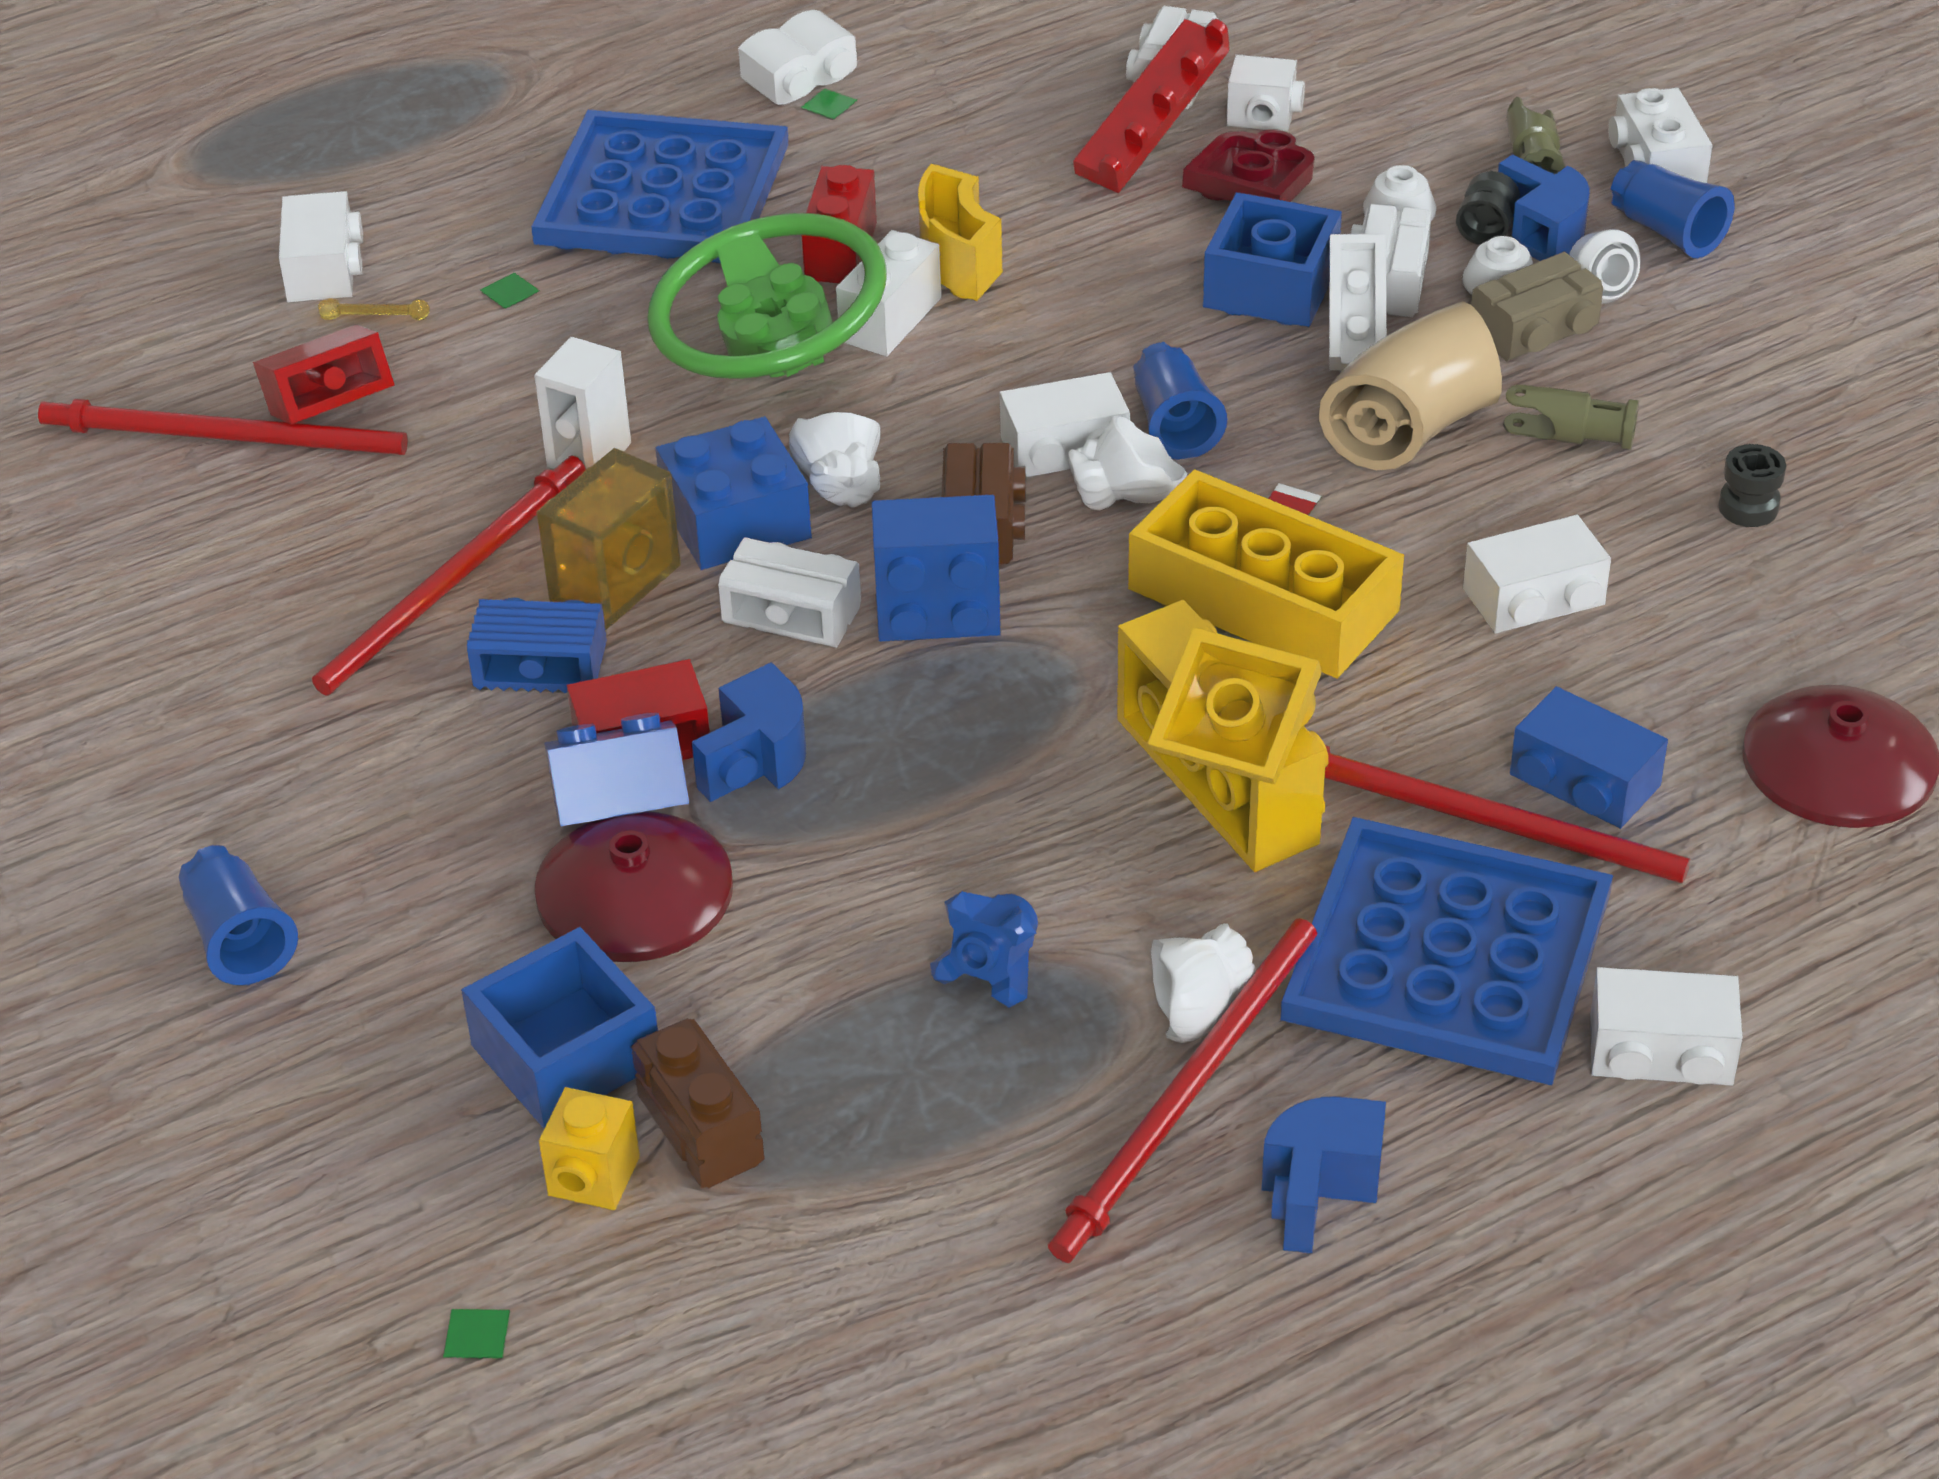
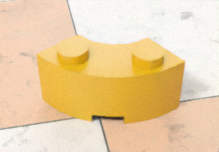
[918,163,1003,301]

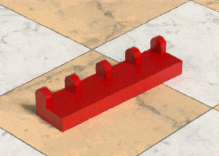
[1073,19,1230,194]

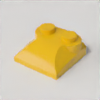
[1147,627,1322,785]

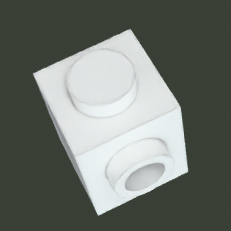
[1227,55,1305,132]

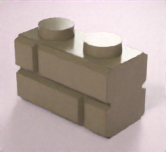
[1471,252,1603,361]

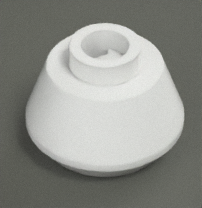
[1363,165,1436,221]
[1569,229,1640,304]
[1463,236,1533,295]

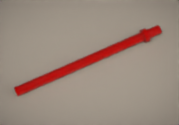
[38,399,408,455]
[312,455,586,696]
[1325,745,1690,884]
[1048,918,1317,1263]

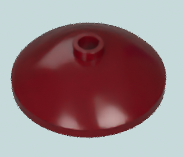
[1742,685,1939,828]
[535,811,733,962]

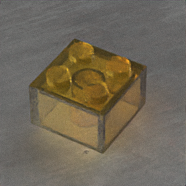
[537,447,681,631]

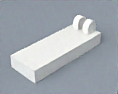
[1329,234,1387,371]

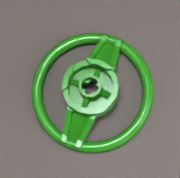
[647,213,887,379]

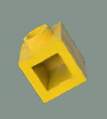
[539,1087,640,1210]

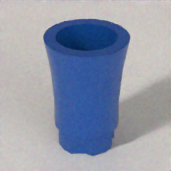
[1610,160,1735,258]
[1133,342,1227,460]
[178,845,298,985]

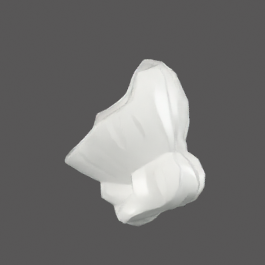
[789,412,880,508]
[1068,415,1187,511]
[1151,923,1256,1043]

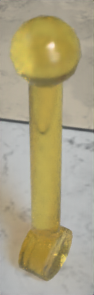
[318,298,430,321]

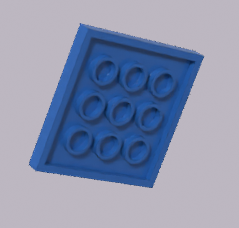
[531,110,789,264]
[1280,817,1613,1086]

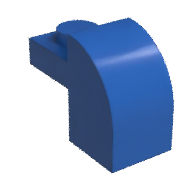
[1498,155,1590,261]
[692,662,806,802]
[1261,1096,1386,1253]

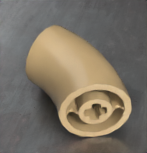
[1319,301,1502,470]

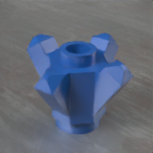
[930,891,1038,1008]

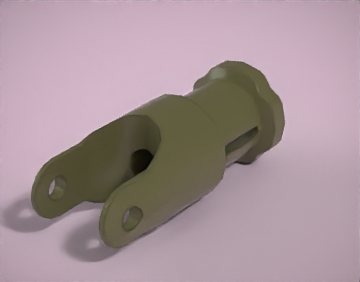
[1506,97,1565,174]
[1504,385,1639,450]

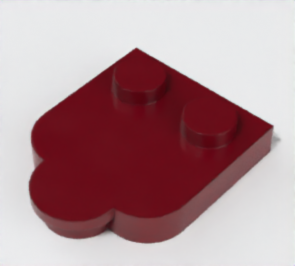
[1182,130,1315,202]

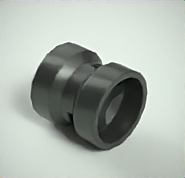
[1456,171,1520,245]
[1719,444,1786,527]

